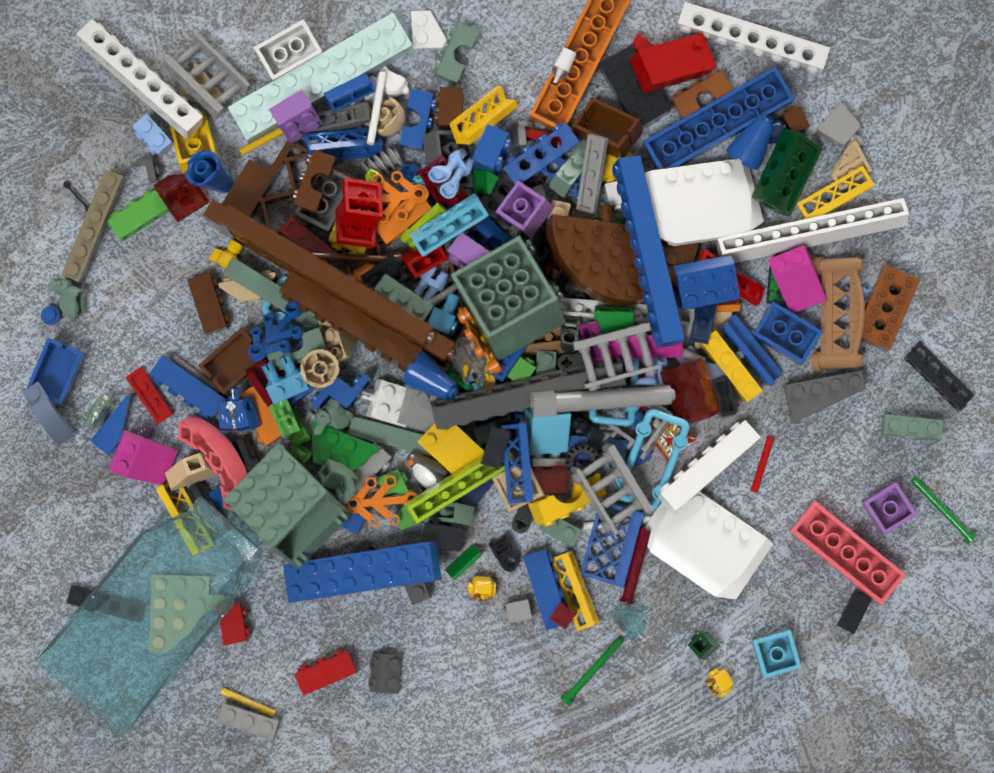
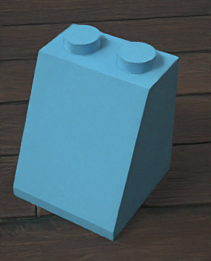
[524,407,571,456]

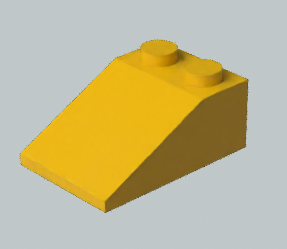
[169,110,218,177]
[417,423,484,474]

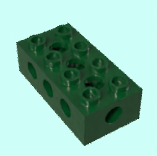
[751,129,822,217]

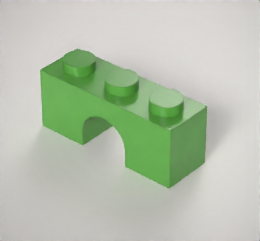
[377,469,423,531]

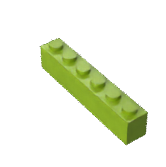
[403,447,515,524]

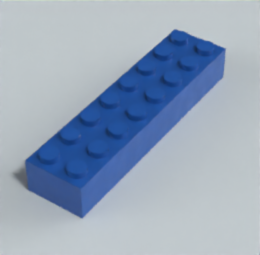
[642,66,795,170]
[283,541,442,603]

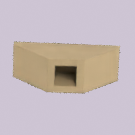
[218,270,277,304]
[318,321,356,364]
[165,453,218,491]

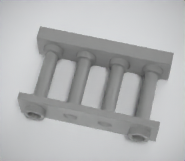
[162,32,250,120]
[572,323,661,391]
[570,443,653,535]

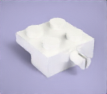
[361,379,407,427]

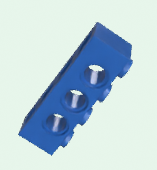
[504,123,580,184]

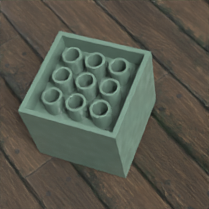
[451,236,566,361]
[223,443,352,570]

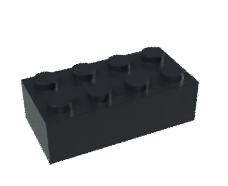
[598,45,671,130]

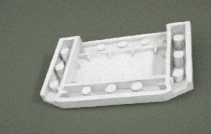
[645,159,764,246]
[644,492,773,600]

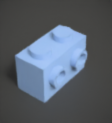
[133,114,174,158]

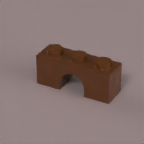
[292,150,337,215]

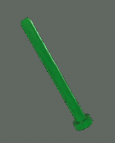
[911,477,977,544]
[560,637,623,707]

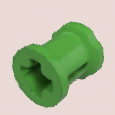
[289,444,313,465]

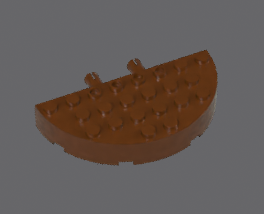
[546,205,699,306]

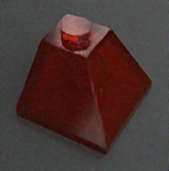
[153,174,210,223]

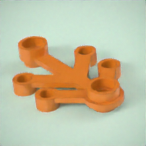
[372,171,429,224]
[457,307,503,374]
[344,475,418,528]

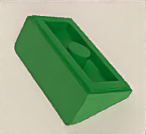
[473,170,498,194]
[445,544,482,580]

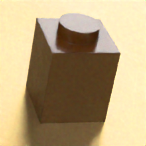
[781,105,810,133]

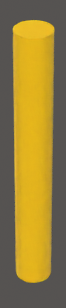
[239,127,284,156]
[220,687,276,717]

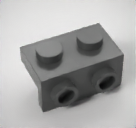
[368,653,402,694]

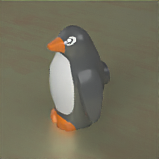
[406,452,447,491]

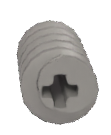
[360,145,403,176]

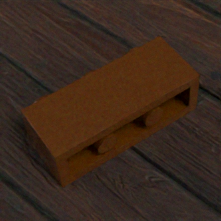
[187,273,230,336]

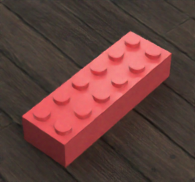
[788,501,906,605]

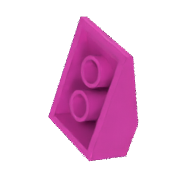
[768,245,827,314]
[109,430,178,485]

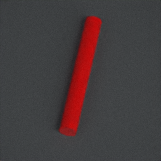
[750,436,774,493]

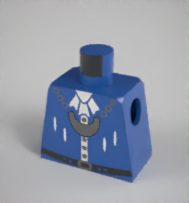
[219,387,261,433]

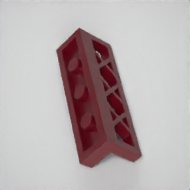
[417,155,482,233]

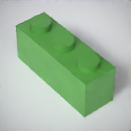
[107,190,170,242]

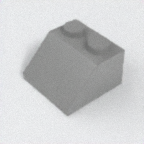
[397,387,441,432]

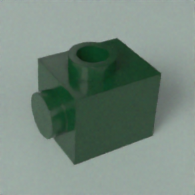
[687,631,720,659]

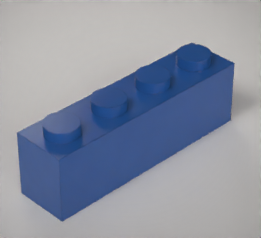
[149,355,226,419]
[523,549,565,630]

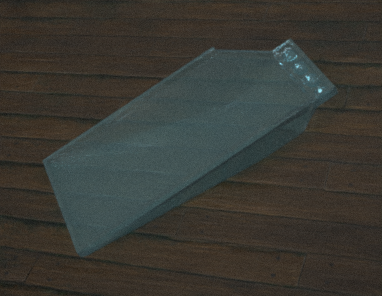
[36,496,259,738]

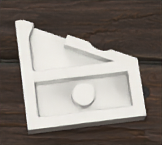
[411,10,448,50]

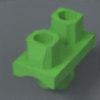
[269,399,300,438]

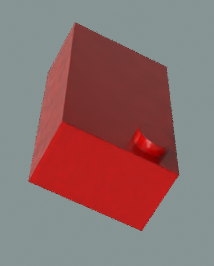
[629,33,717,94]

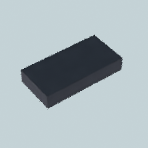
[481,426,512,469]
[836,591,871,634]

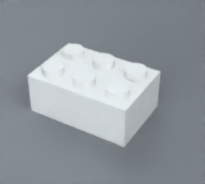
[254,19,323,81]

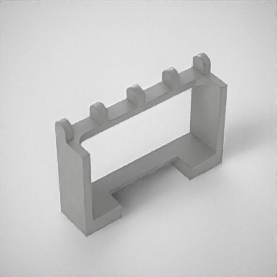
[581,381,674,460]

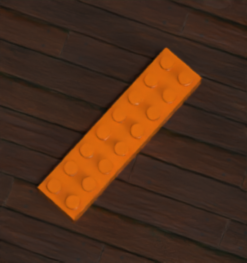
[529,0,631,131]

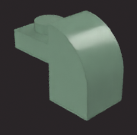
[318,459,358,504]

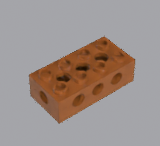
[861,265,920,352]

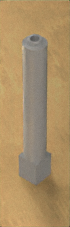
[530,385,675,418]

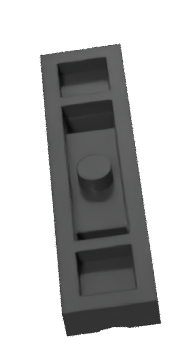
[308,102,371,134]

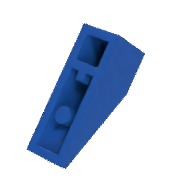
[90,396,132,456]

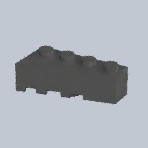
[784,370,866,424]

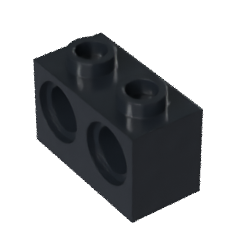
[480,175,514,221]

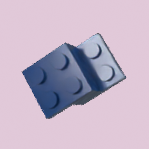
[311,373,372,411]

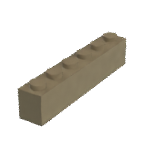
[61,169,126,285]

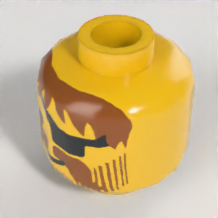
[467,576,496,602]
[705,668,734,698]

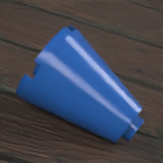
[726,115,775,170]
[185,150,234,194]
[403,352,458,400]

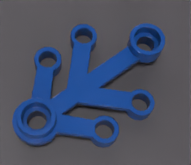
[249,301,303,362]

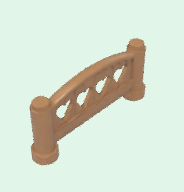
[811,257,865,371]

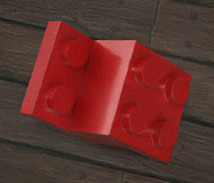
[335,178,383,248]

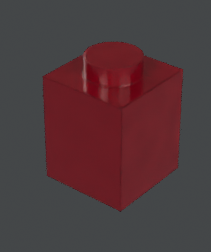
[549,603,576,630]

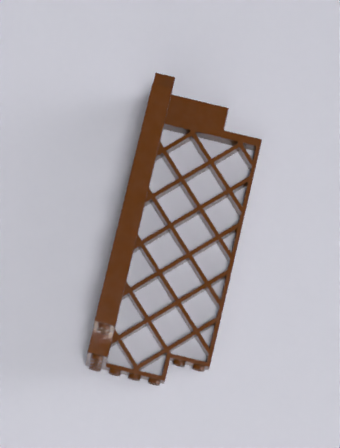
[202,140,467,366]

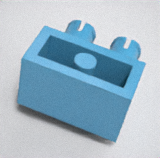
[428,293,460,338]
[261,353,310,404]

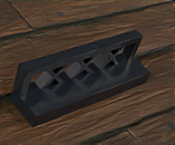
[903,342,975,412]

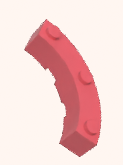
[178,415,247,512]

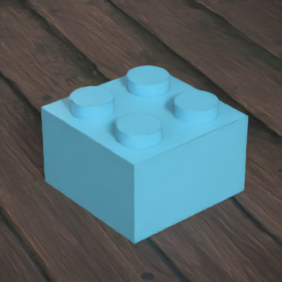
[751,630,802,679]

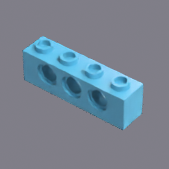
[409,193,489,257]

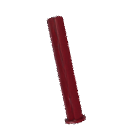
[619,528,651,605]

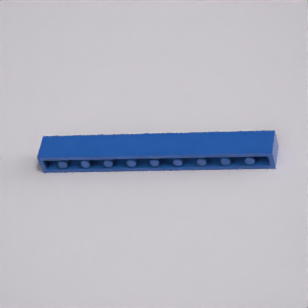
[612,156,685,348]

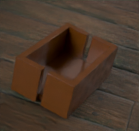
[571,97,643,159]
[198,327,268,396]

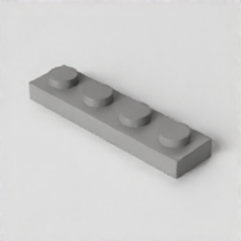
[576,134,609,214]

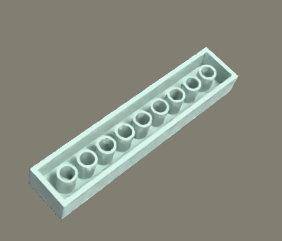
[228,13,413,143]

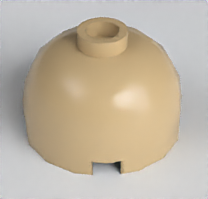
[367,98,406,137]
[300,349,339,388]

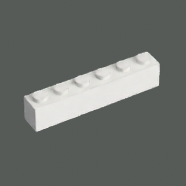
[658,420,761,514]

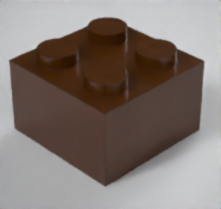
[435,87,463,130]

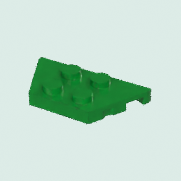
[312,421,380,473]

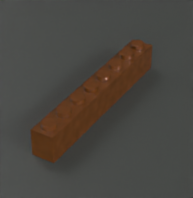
[279,271,424,372]

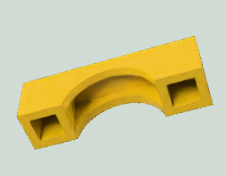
[699,330,763,403]
[528,473,607,527]

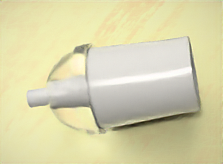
[551,47,577,84]

